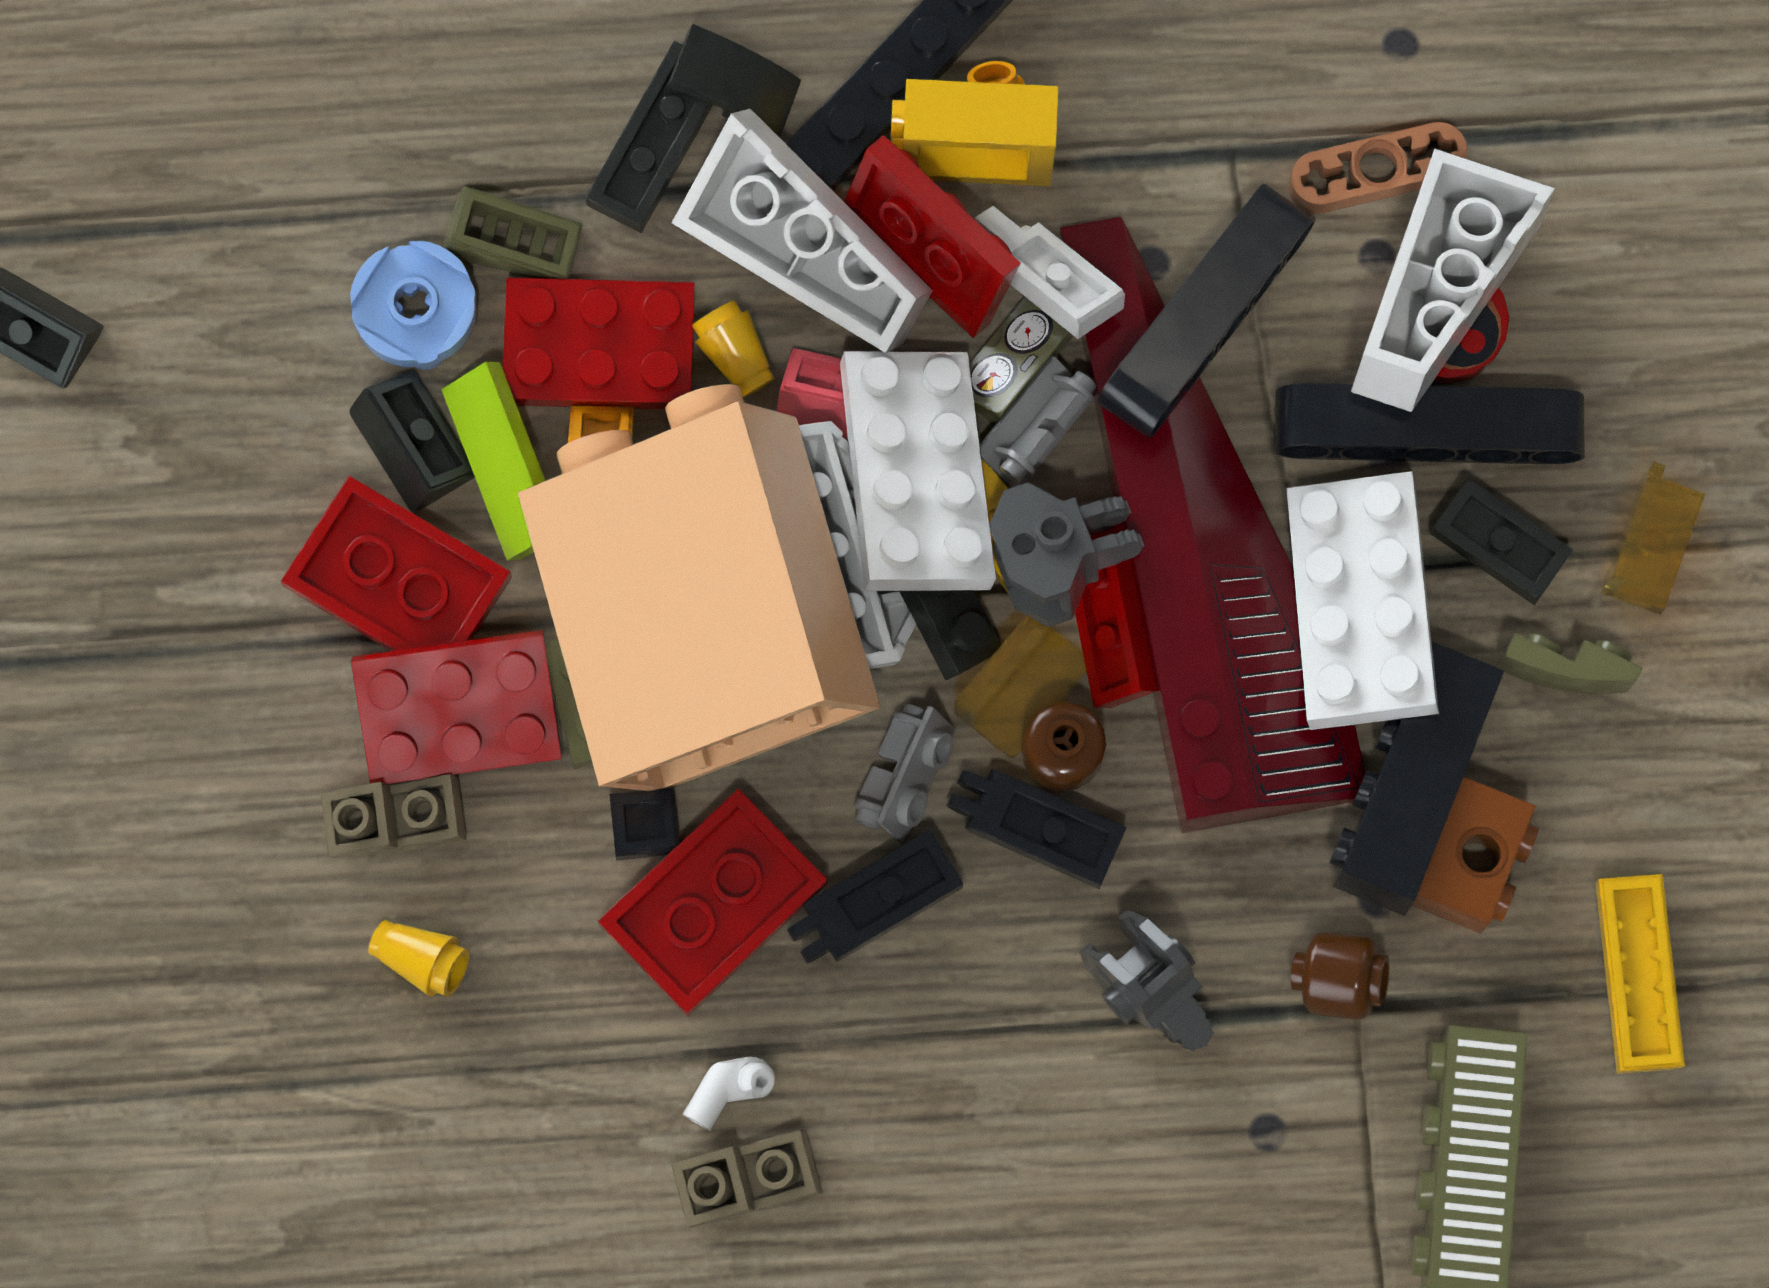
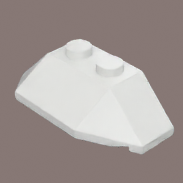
[799,421,916,669]

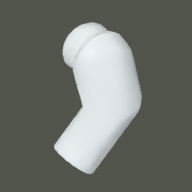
[682,1056,775,1131]

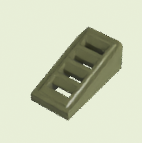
[442,186,583,279]

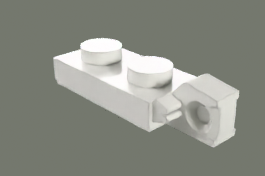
[974,206,1125,339]

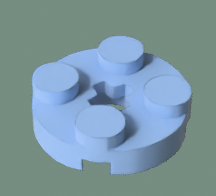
[350,241,477,370]

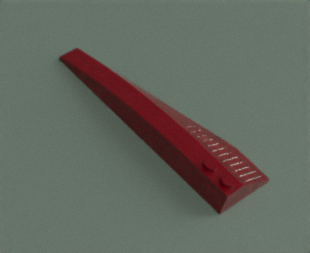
[1060,217,1365,833]

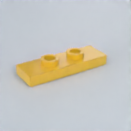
[1595,874,1685,1074]

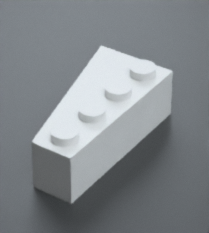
[672,109,933,353]
[1351,149,1555,412]

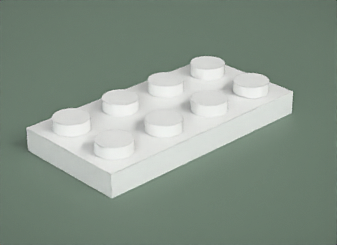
[840,351,996,591]
[1286,471,1439,730]

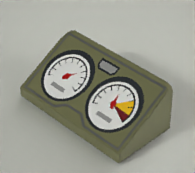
[969,297,1074,426]

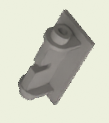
[979,356,1096,488]
[854,704,956,844]

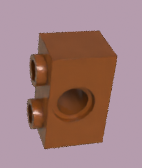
[1412,776,1539,934]

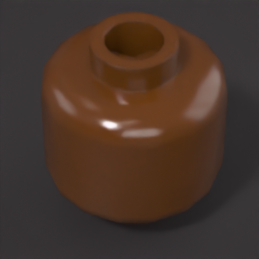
[1021,702,1107,791]
[1291,932,1390,1020]

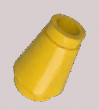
[692,300,775,398]
[368,920,470,997]

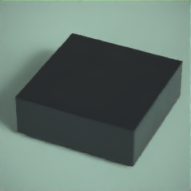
[609,787,679,861]

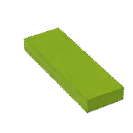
[441,361,546,561]

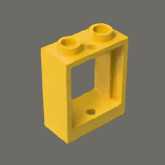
[891,79,1058,186]

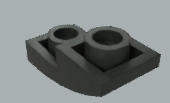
[667,24,801,138]

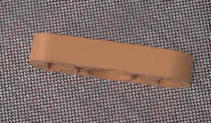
[1288,122,1467,214]

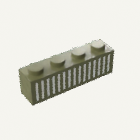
[1411,1025,1528,1288]

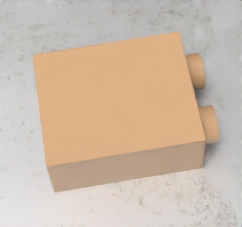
[518,384,881,791]

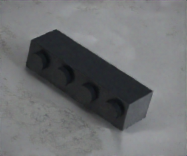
[1329,642,1504,916]

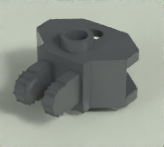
[989,482,1144,627]
[1079,909,1214,1051]

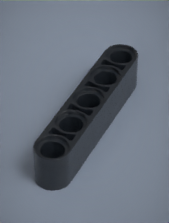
[1097,183,1316,439]
[1276,383,1585,465]

